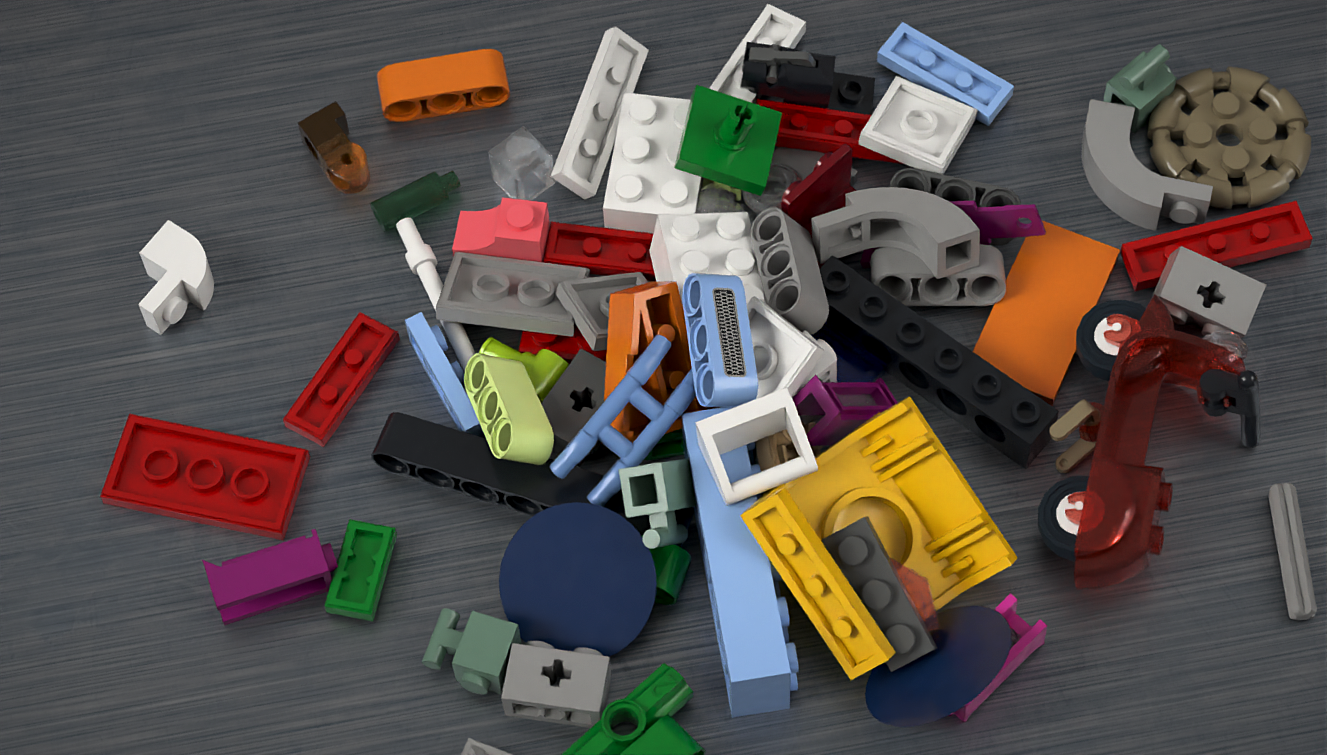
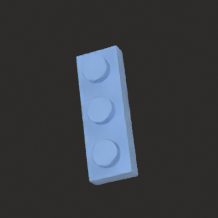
[877,22,1014,126]
[405,312,486,439]

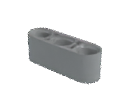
[750,207,829,335]
[870,244,1006,306]

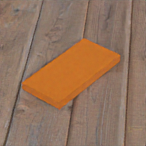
[973,220,1120,406]

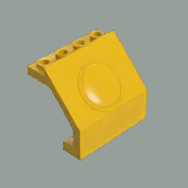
[740,396,1018,680]

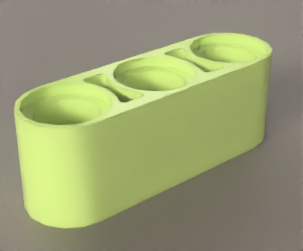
[464,353,554,465]

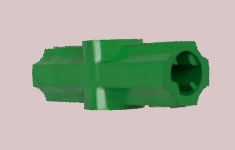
[561,663,694,755]

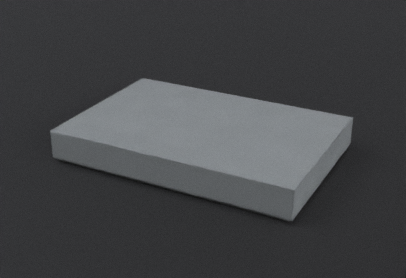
[436,252,590,337]

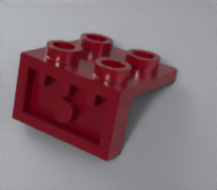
[781,144,857,269]

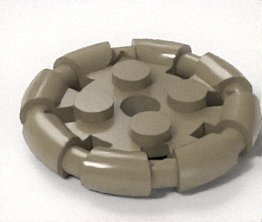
[1147,67,1311,209]

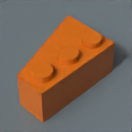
[601,281,707,444]

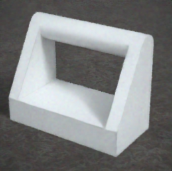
[696,387,818,506]

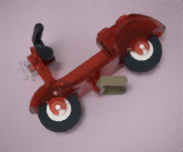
[1038,295,1260,590]

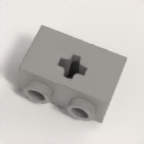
[1149,246,1266,344]
[501,641,612,728]

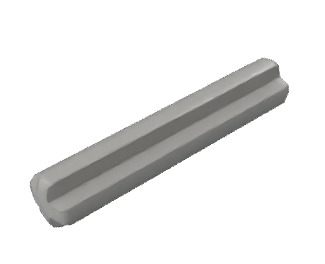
[1268,483,1317,620]

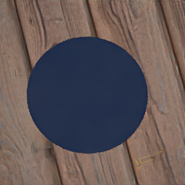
[499,502,657,657]
[865,606,1011,727]

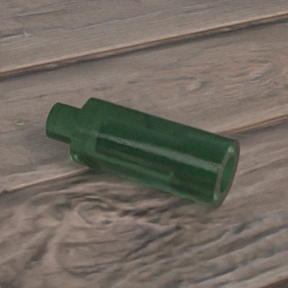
[370,170,461,232]

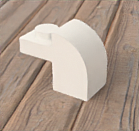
[138,220,214,335]

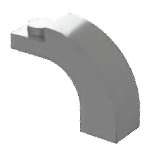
[1081,99,1213,231]
[811,187,980,279]

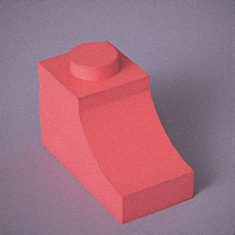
[452,197,550,262]

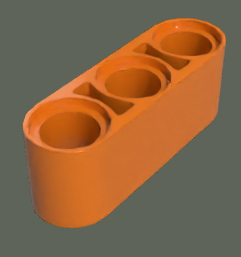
[377,49,510,122]

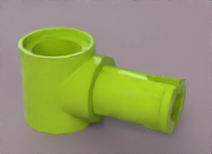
[479,337,569,403]

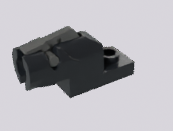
[740,42,875,115]

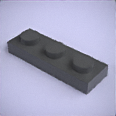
[822,516,937,672]

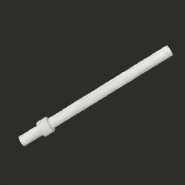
[396,218,476,373]

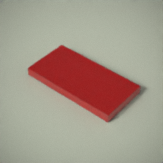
[100,414,310,541]

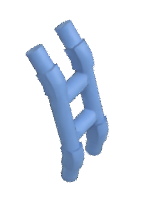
[550,335,696,507]

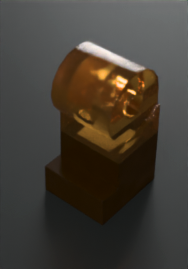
[298,101,370,194]

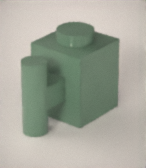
[1103,44,1177,133]
[618,458,696,549]
[422,608,522,695]

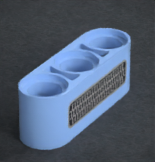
[682,273,758,408]

